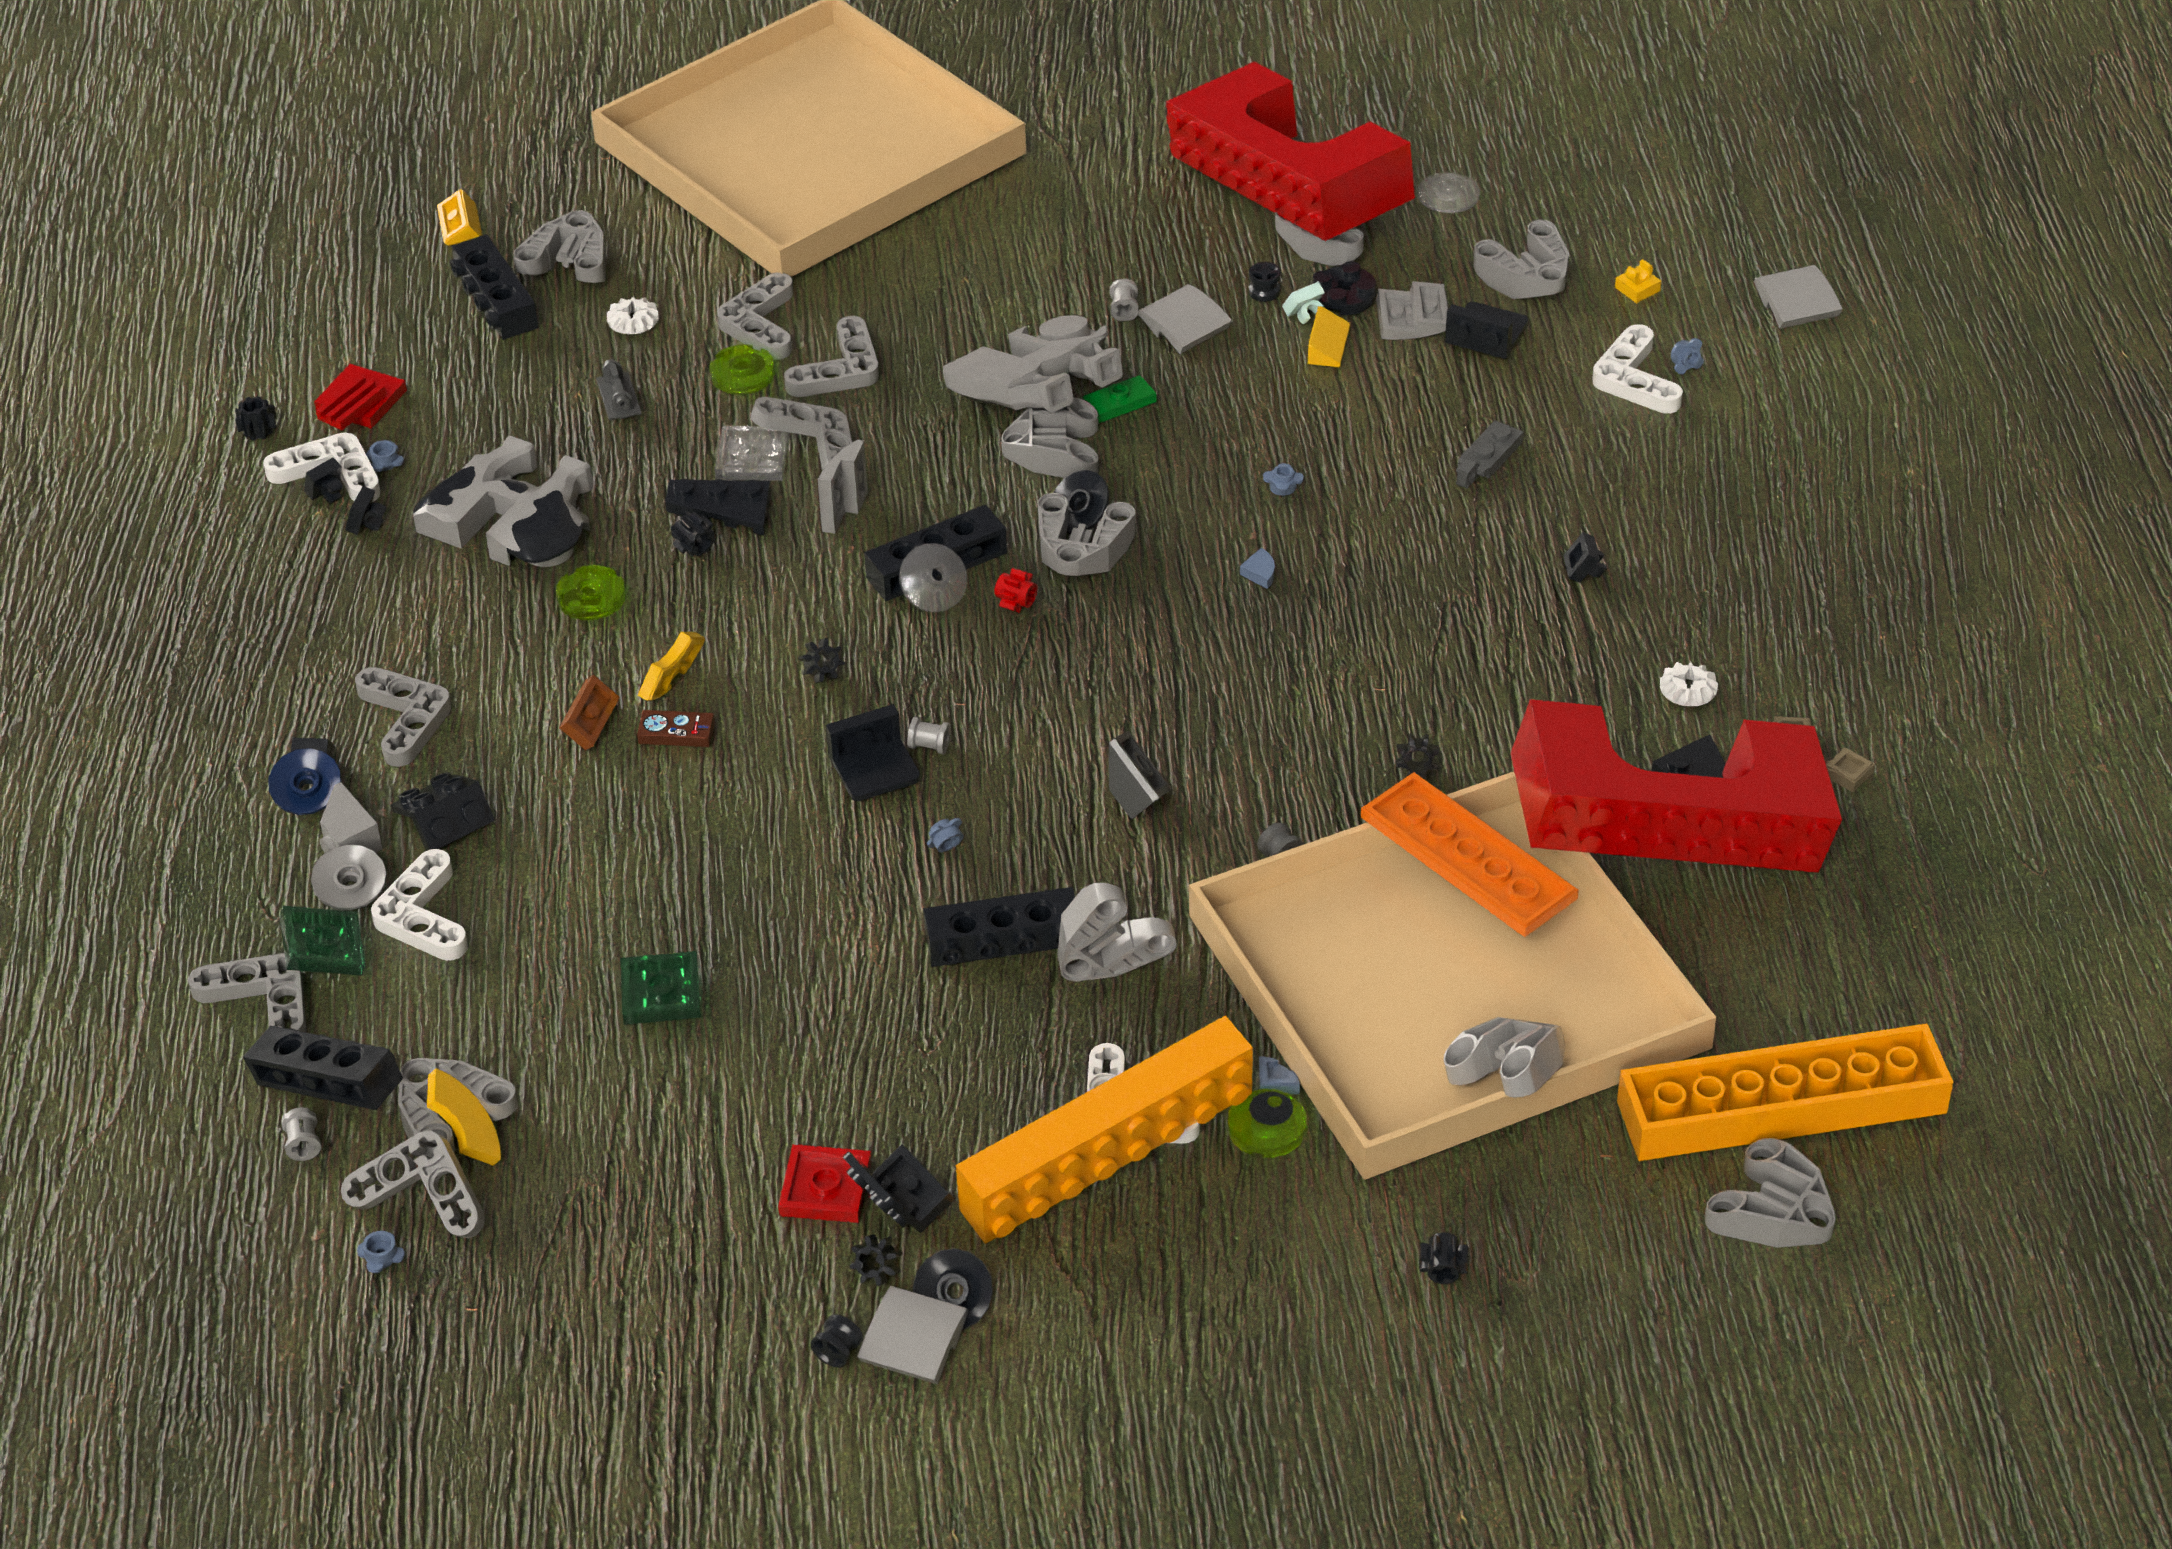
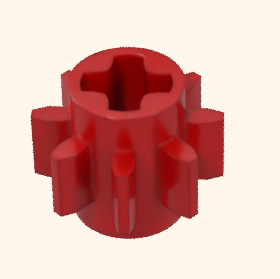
[994,568,1038,613]

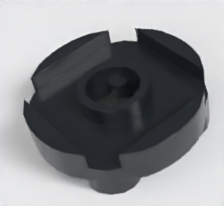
[1313,261,1377,315]

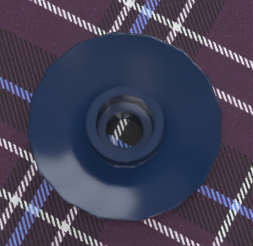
[268,748,341,815]

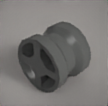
[1257,822,1304,857]

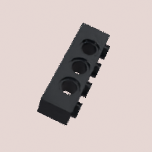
[450,234,539,340]
[864,504,1007,602]
[923,887,1075,967]
[243,1025,403,1110]

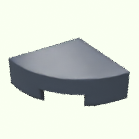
[1240,548,1275,589]
[1259,1056,1300,1095]

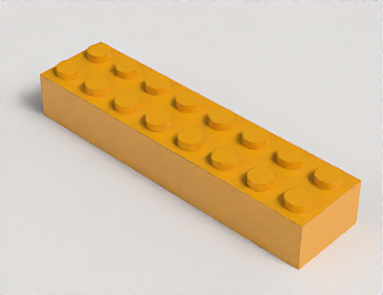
[956,1015,1253,1244]
[1617,1023,1953,1161]

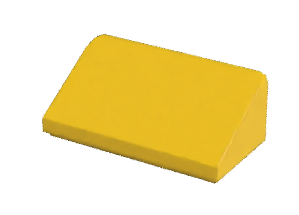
[437,189,482,246]
[1308,306,1350,367]

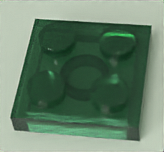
[279,906,366,976]
[620,951,701,1025]

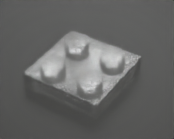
[714,426,790,481]

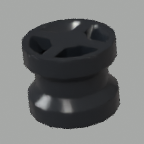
[1248,262,1281,302]
[810,1314,863,1368]

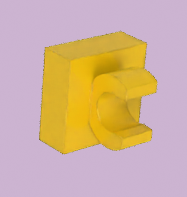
[1615,260,1661,303]

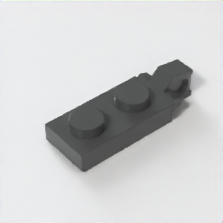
[1456,420,1524,489]

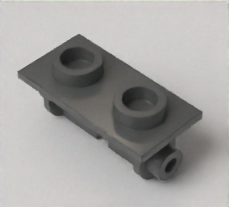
[596,359,641,420]

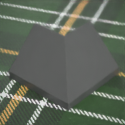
[1109,731,1172,819]

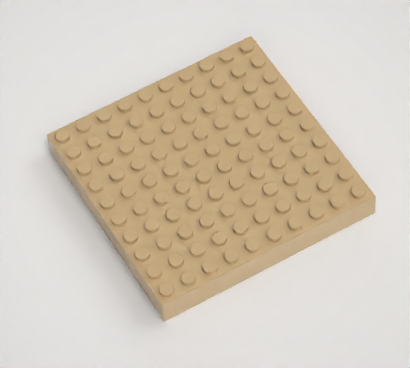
[591,0,1026,277]
[1189,771,1716,1180]

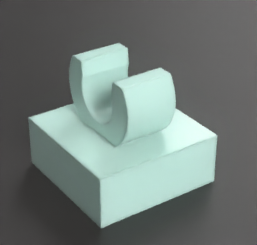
[1282,282,1325,325]

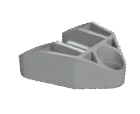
[513,210,607,283]
[1275,212,1363,266]
[1473,220,1569,299]
[1001,397,1099,478]
[1038,493,1135,576]
[1057,883,1177,982]
[1444,1017,1565,1098]
[398,1058,518,1158]
[1705,1138,1835,1248]

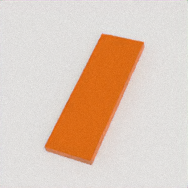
[1361,772,1579,937]

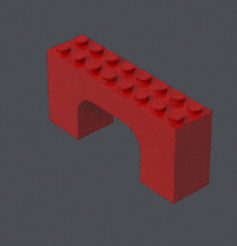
[1166,61,1415,241]
[1510,699,1842,873]

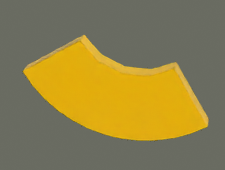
[637,632,705,701]
[427,1068,501,1166]

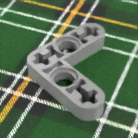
[717,272,794,360]
[784,316,879,397]
[750,397,852,471]
[355,667,451,767]
[188,953,307,1033]
[341,1130,485,1238]

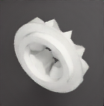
[607,296,659,334]
[1660,661,1718,706]

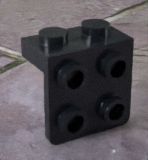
[1445,302,1528,359]
[825,704,920,801]
[391,772,495,851]
[843,1144,955,1233]

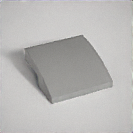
[1754,265,1842,329]
[1376,281,1448,340]
[1138,284,1232,354]
[818,439,868,534]
[857,1286,969,1384]

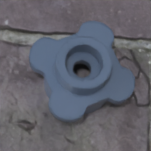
[1671,338,1704,374]
[366,440,404,472]
[1263,463,1304,496]
[926,818,964,852]
[357,1231,405,1273]

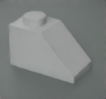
[320,782,382,853]

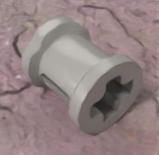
[1109,279,1139,321]
[907,716,951,755]
[281,1108,321,1161]

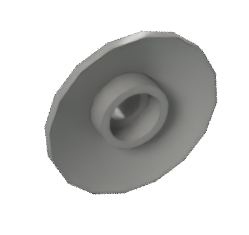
[311,844,387,910]

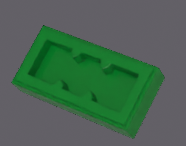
[1082,375,1157,423]

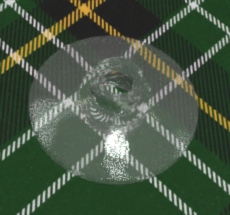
[1417,172,1480,213]
[899,543,967,612]

